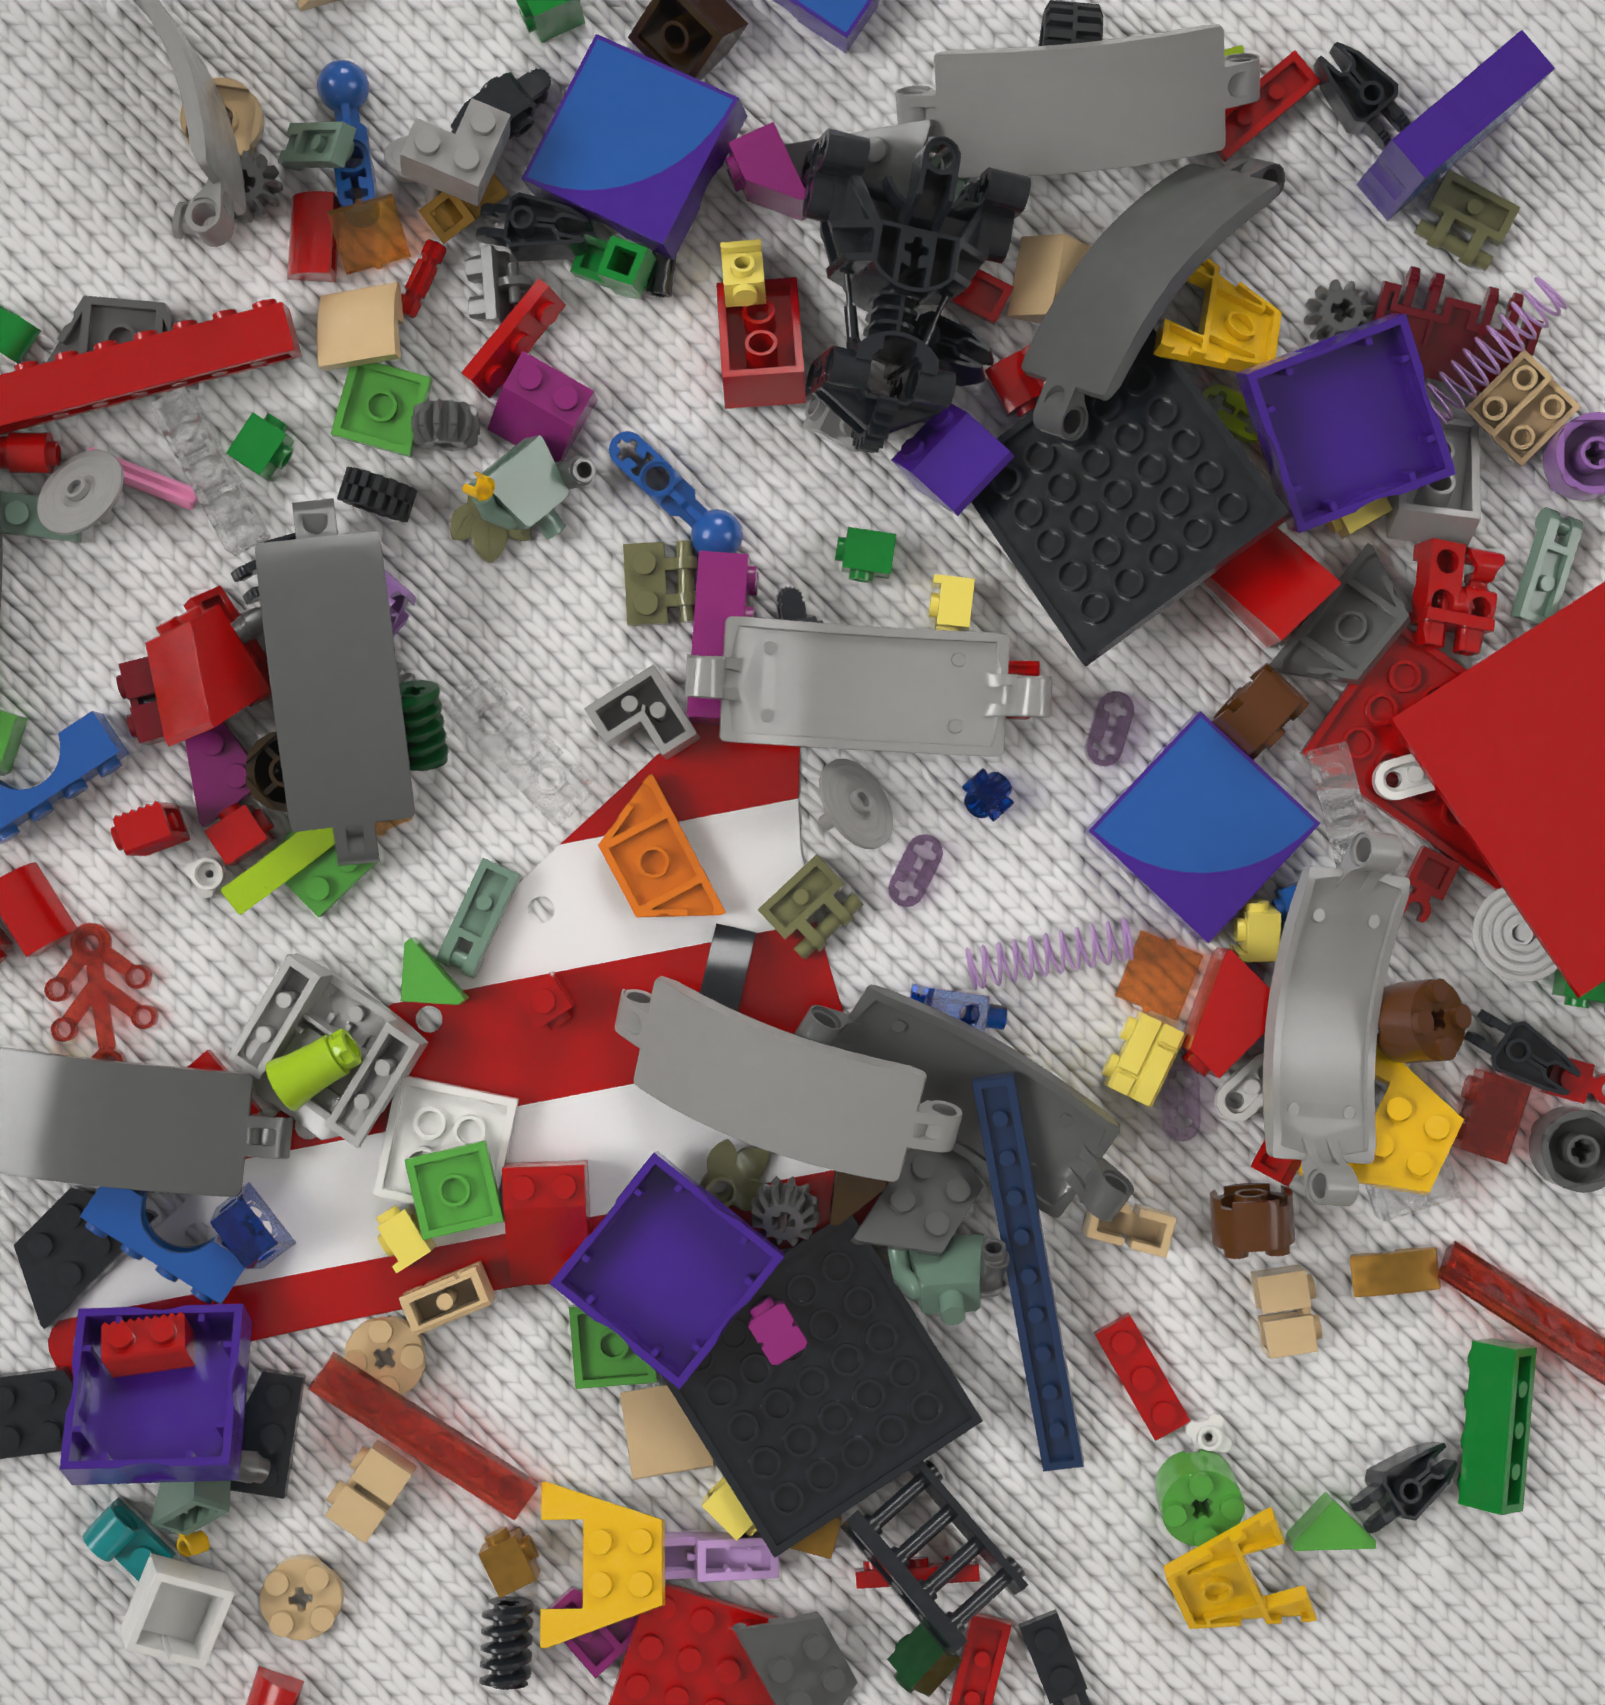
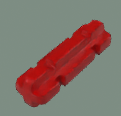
[401,239,446,318]

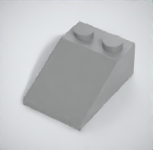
[1387,419,1481,547]

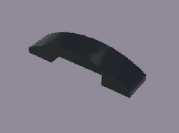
[700,923,756,1012]

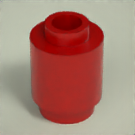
[0,432,61,474]

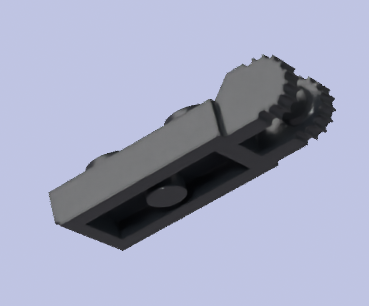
[1019,1609,1091,1705]

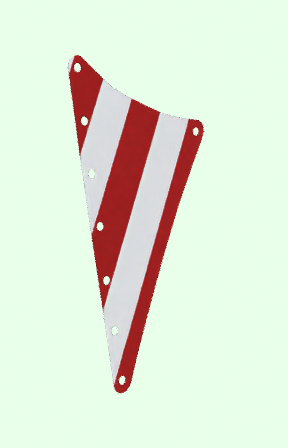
[48,723,888,1374]

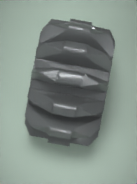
[234,150,283,223]
[1303,279,1374,339]
[411,399,480,452]
[750,1175,820,1247]

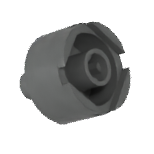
[1529,1106,1605,1193]

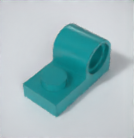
[82,1497,176,1581]

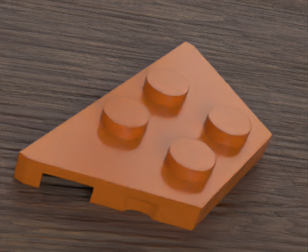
[598,774,726,917]

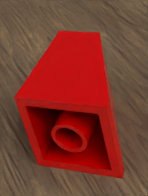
[1203,528,1342,648]
[145,604,271,747]
[1181,947,1270,1078]

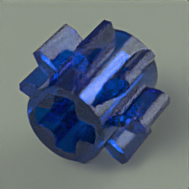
[962,768,1014,822]

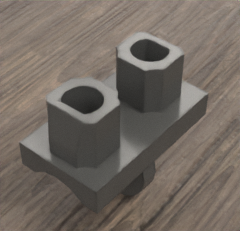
[464,245,532,325]

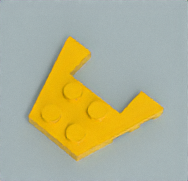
[1153,258,1282,372]
[1297,1044,1464,1195]
[540,1482,665,1648]
[1163,1507,1317,1629]

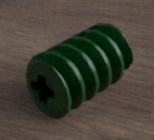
[399,680,449,771]

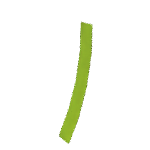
[221,828,335,915]

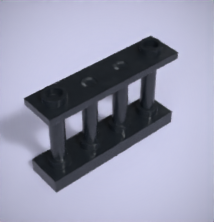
[840,1460,1028,1656]

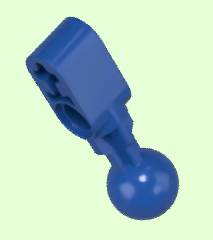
[317,60,380,226]
[609,431,743,554]

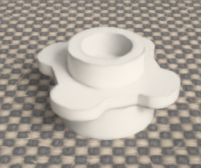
[185,850,234,898]
[1185,1413,1232,1453]

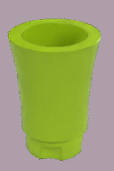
[266,1028,362,1111]

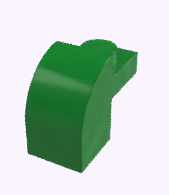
[570,234,656,299]

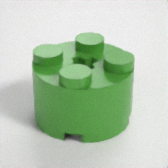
[1155,1449,1245,1547]

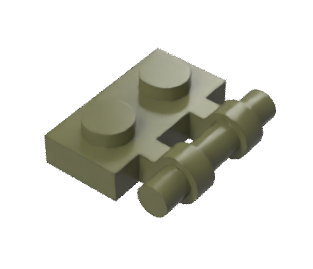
[1414,169,1521,271]
[623,540,698,627]
[758,854,864,960]

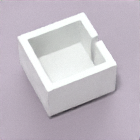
[120,1553,235,1669]

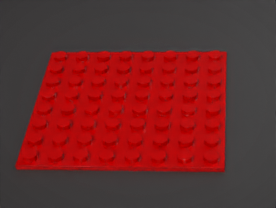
[1389,582,1605,998]

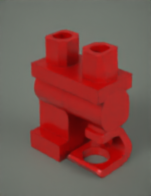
[1409,538,1505,656]

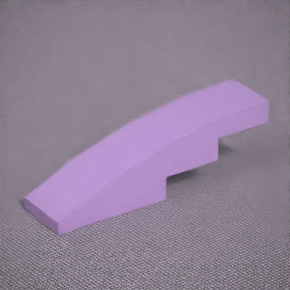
[665,1532,779,1582]

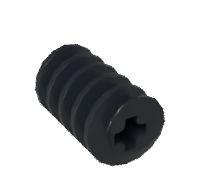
[479,1596,534,1690]

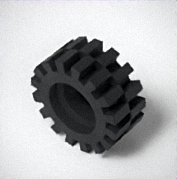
[337,467,418,522]

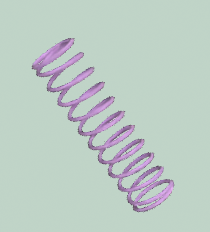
[1427,277,1568,426]
[966,918,1134,990]

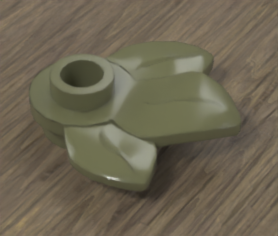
[450,495,532,563]
[700,1139,770,1211]

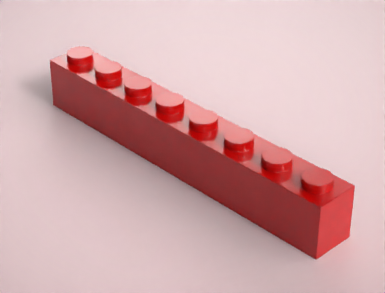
[0,299,302,435]

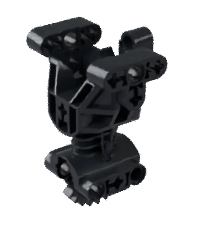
[800,128,1031,453]

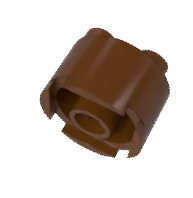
[1212,663,1309,760]
[1377,978,1472,1063]
[1210,1183,1295,1259]

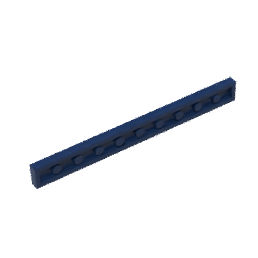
[972,1072,1084,1472]

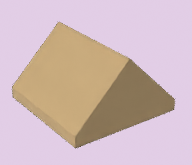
[1007,234,1091,324]

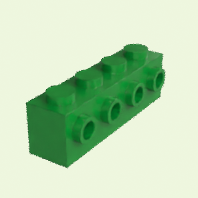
[1457,1338,1537,1515]

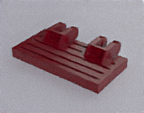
[1371,266,1544,392]

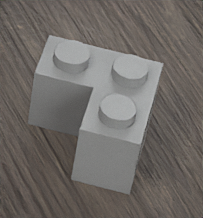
[400,98,511,206]
[584,664,701,760]

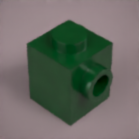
[887,1623,962,1697]

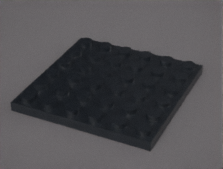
[971,328,1292,666]
[660,1215,983,1558]

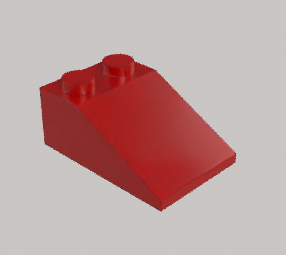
[716,277,806,409]
[502,1160,591,1286]

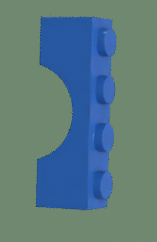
[0,711,129,844]
[80,1187,252,1304]

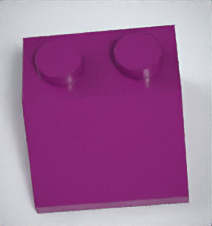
[725,122,806,221]
[487,351,598,462]

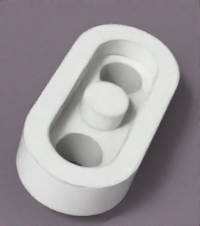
[1372,754,1436,800]
[1214,1052,1264,1122]

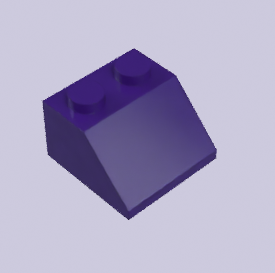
[891,403,1014,516]

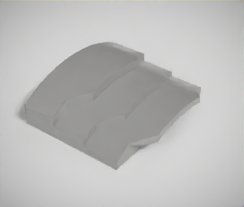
[227,953,428,1148]

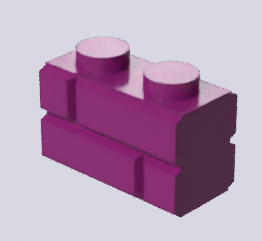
[748,1296,808,1365]

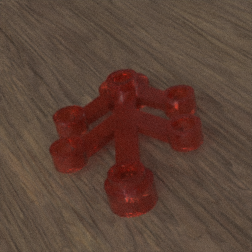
[44,923,159,1062]

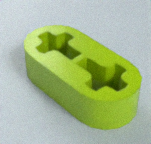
[1202,384,1258,444]

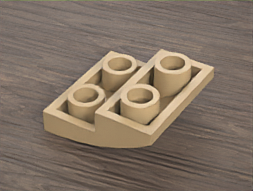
[317,282,404,371]
[1464,350,1581,467]
[620,1385,713,1480]

